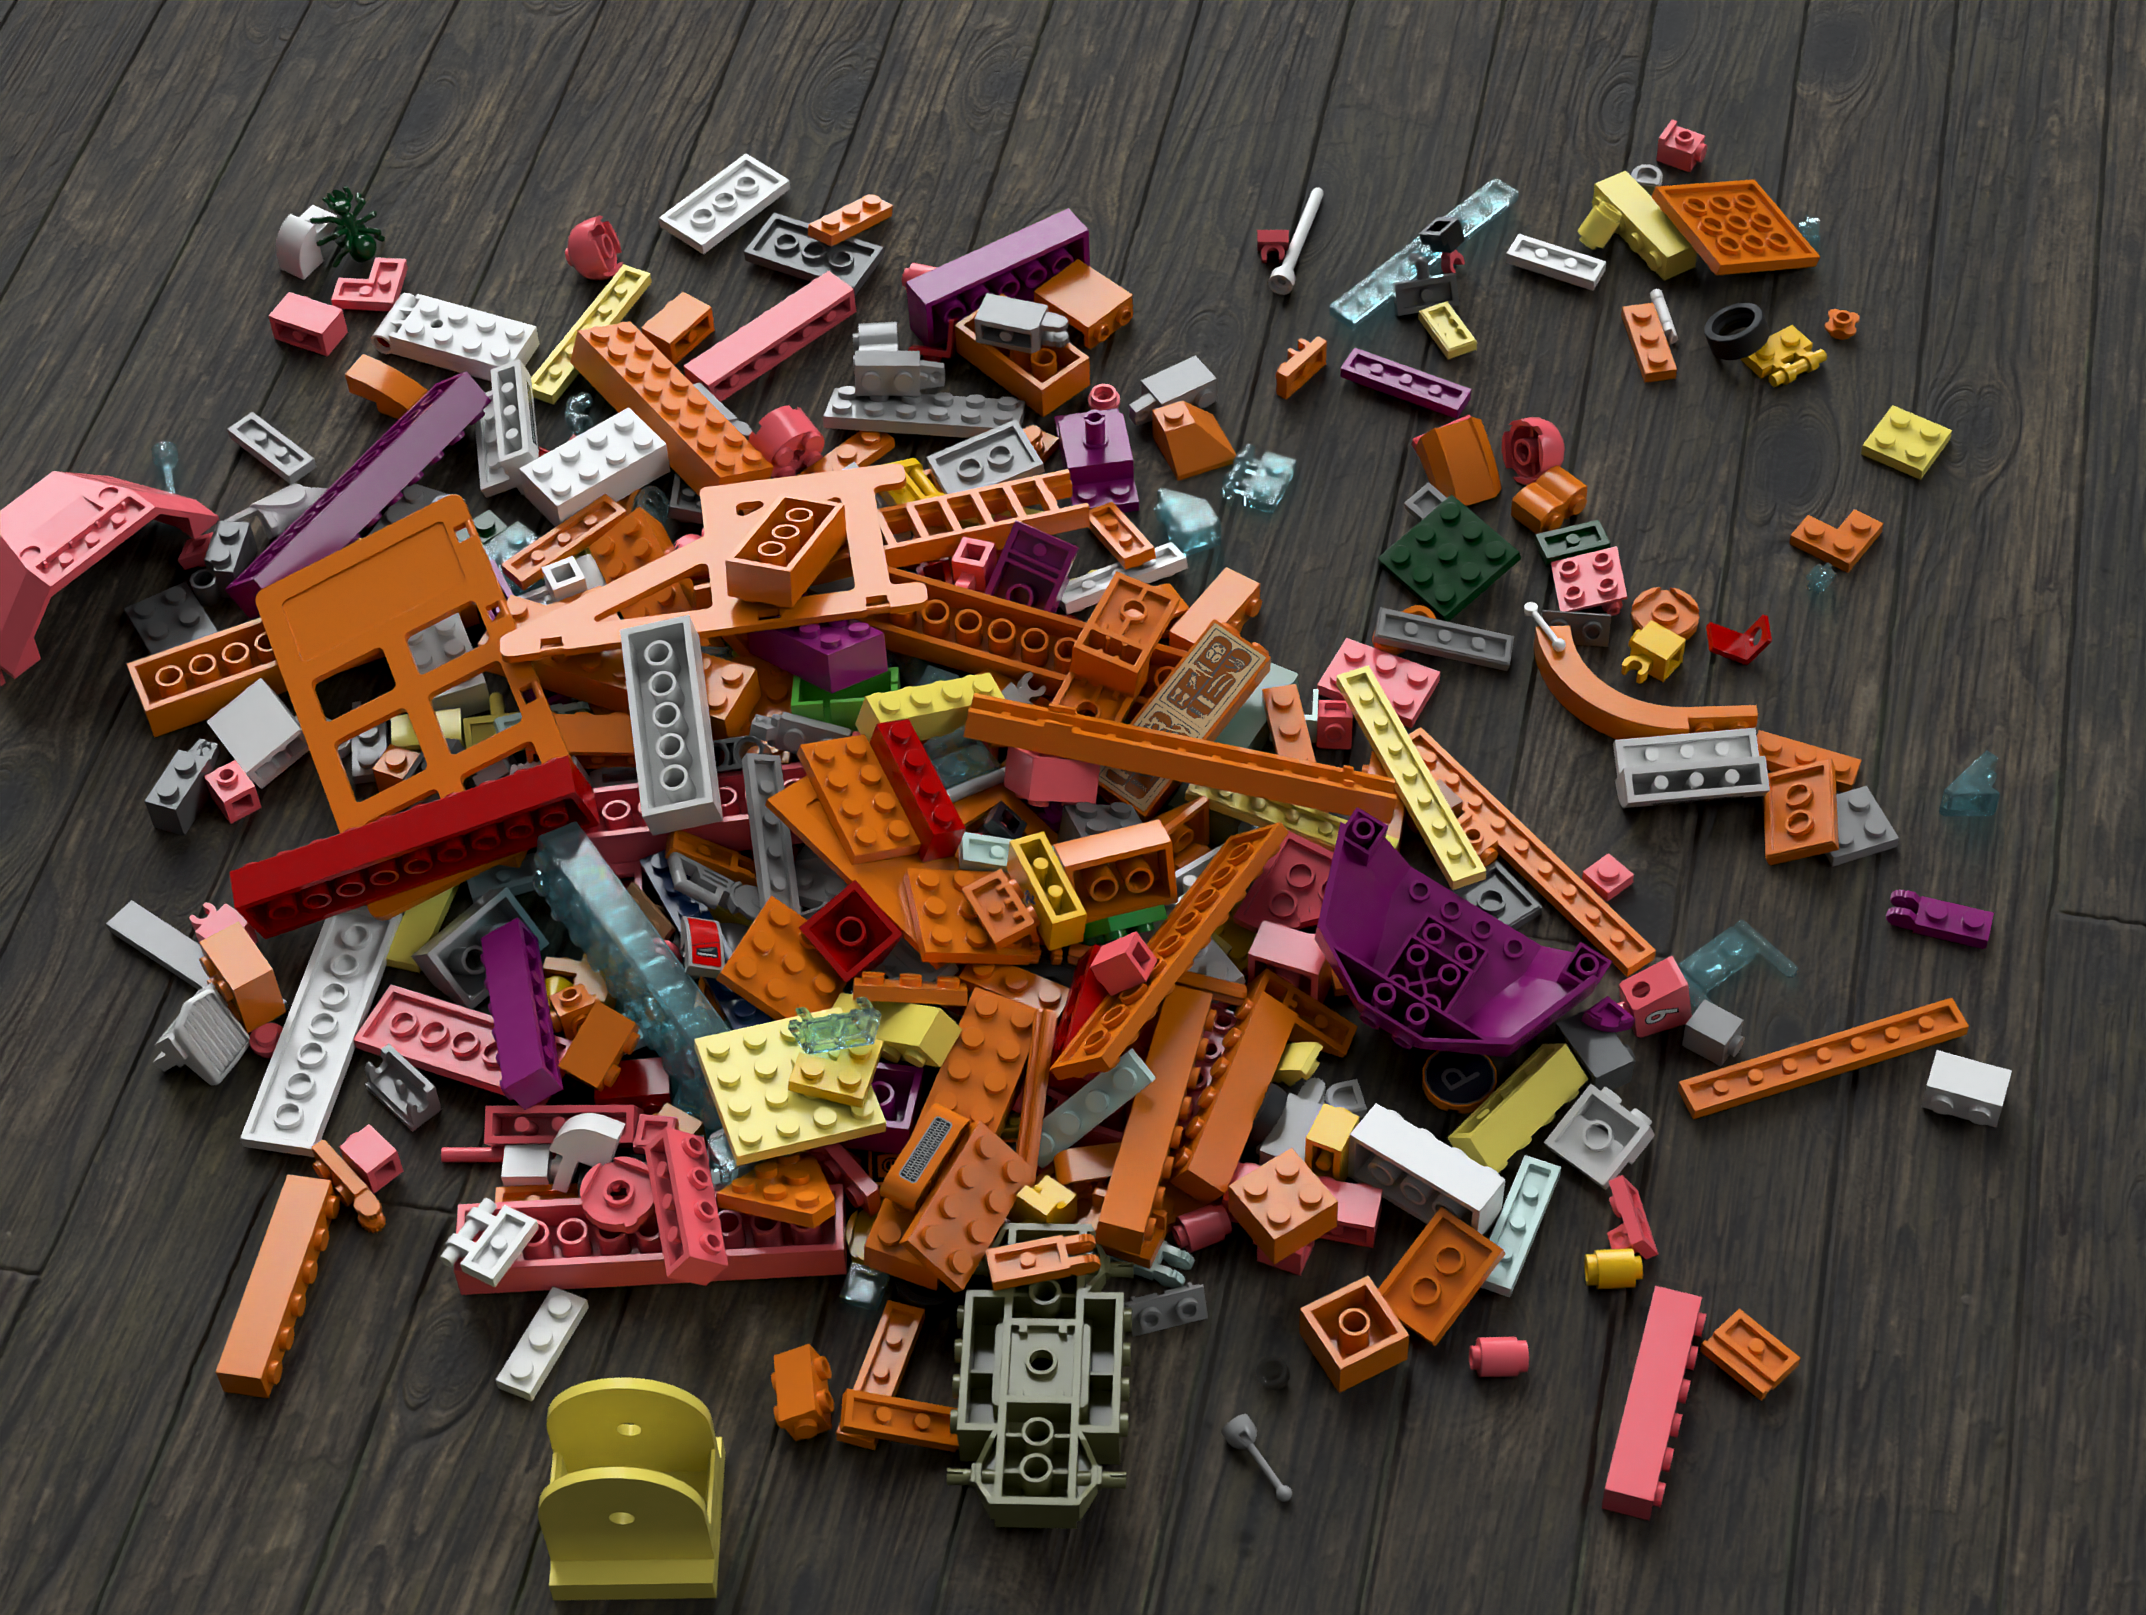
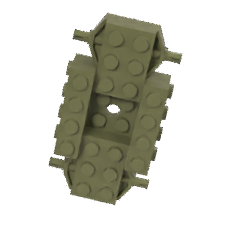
[947,1223,1134,1529]

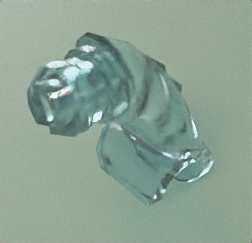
[564,392,593,436]

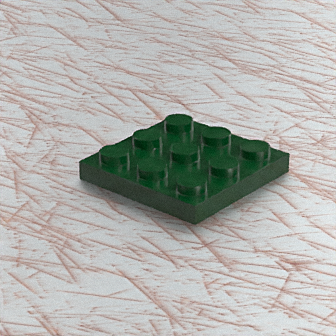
[1377,494,1521,622]

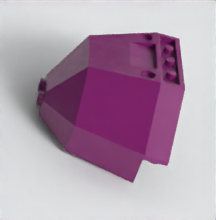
[1314,807,1612,1057]

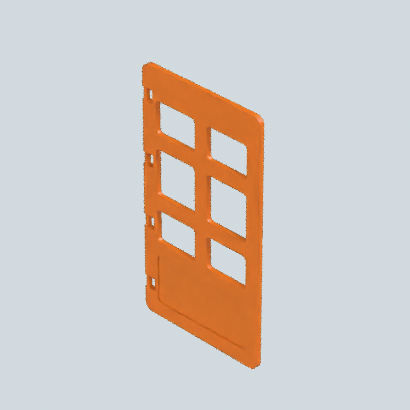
[255,494,572,921]

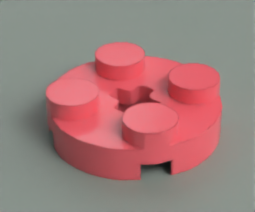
[580,1156,655,1234]

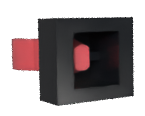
[1419,217,1465,273]
[974,800,1027,840]

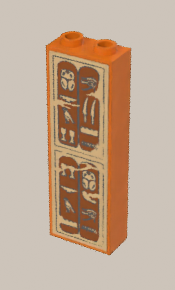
[1097,619,1271,823]

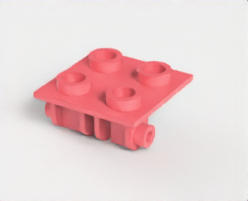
[1551,546,1628,616]

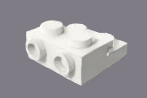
[1544,1084,1655,1190]

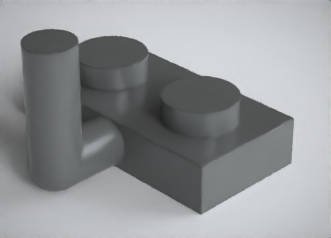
[1392,252,1460,316]

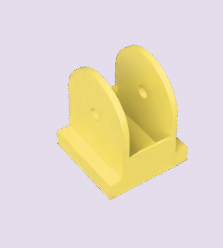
[538,1377,725,1600]

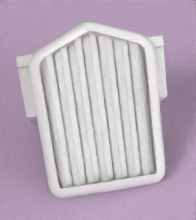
[153,983,250,1086]

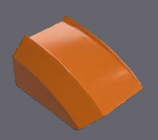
[1416,417,1502,506]

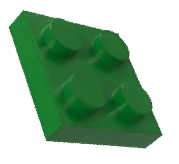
[1082,904,1168,946]

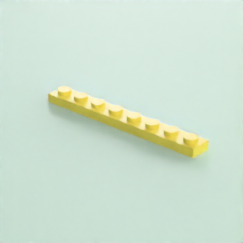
[1336,665,1486,890]

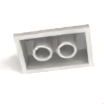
[411,887,549,1009]

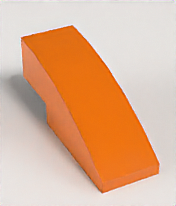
[345,354,428,419]

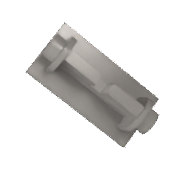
[1124,1282,1208,1337]

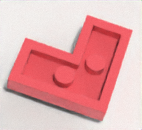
[331,258,408,311]

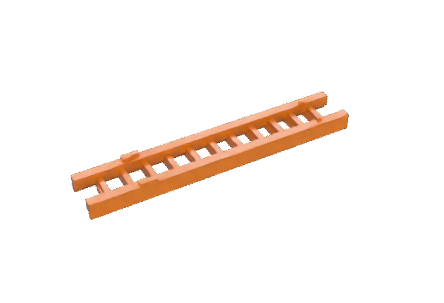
[684,469,1090,610]
[963,693,1396,824]

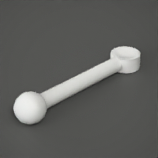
[1524,602,1566,652]

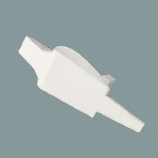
[224,483,328,539]

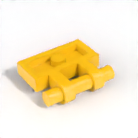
[1741,325,1827,387]

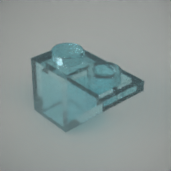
[1154,488,1221,557]

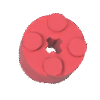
[748,405,825,478]

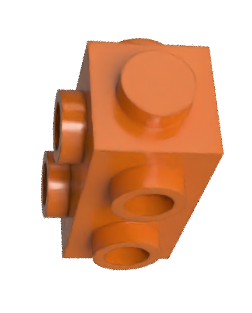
[771,1344,834,1441]

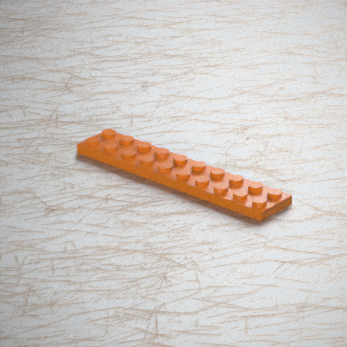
[1050,822,1289,1080]

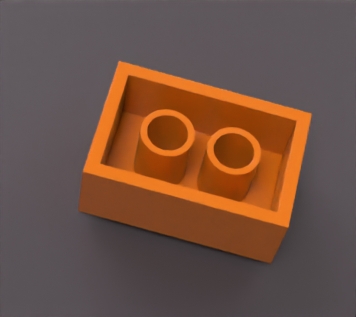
[1053,819,1178,923]

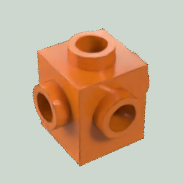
[548,982,600,1041]

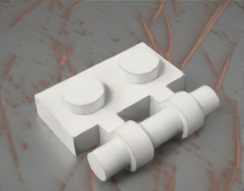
[440,1198,539,1287]

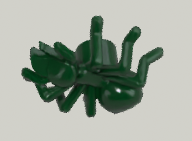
[310,186,385,268]

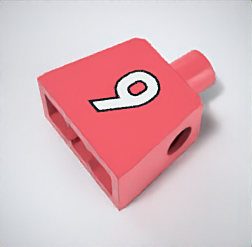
[1617,956,1692,1038]

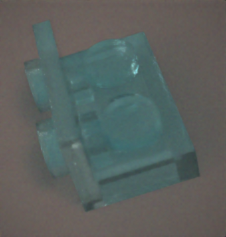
[923,725,1001,790]

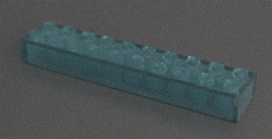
[533,821,730,1133]

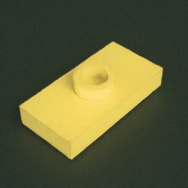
[1418,301,1477,359]

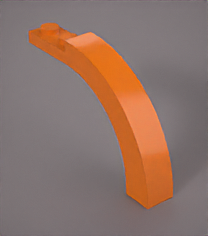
[1533,626,1758,740]

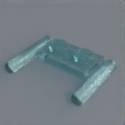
[1678,919,1798,1008]

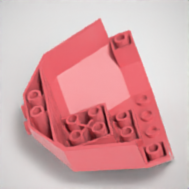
[0,471,219,687]

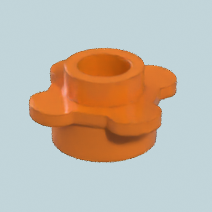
[1824,309,1860,340]

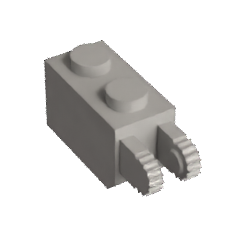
[974,293,1069,354]
[1255,1077,1326,1166]

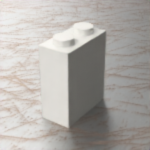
[207,678,309,789]

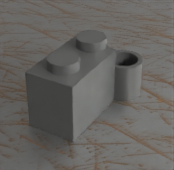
[190,520,258,607]

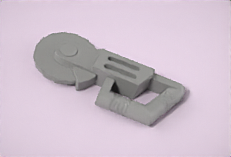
[667,852,761,921]

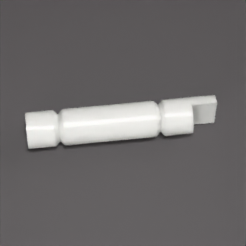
[1650,289,1678,344]

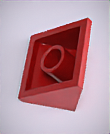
[799,880,904,984]

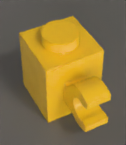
[1621,620,1686,684]

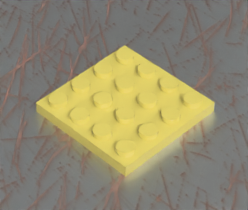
[694,1007,886,1166]

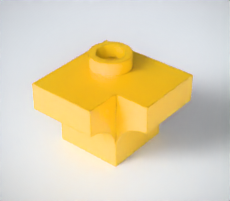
[1006,1175,1078,1224]

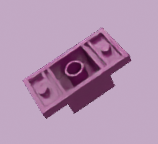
[1054,408,1139,513]
[984,520,1079,614]

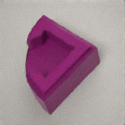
[1581,996,1636,1032]

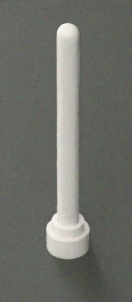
[1268,188,1323,295]

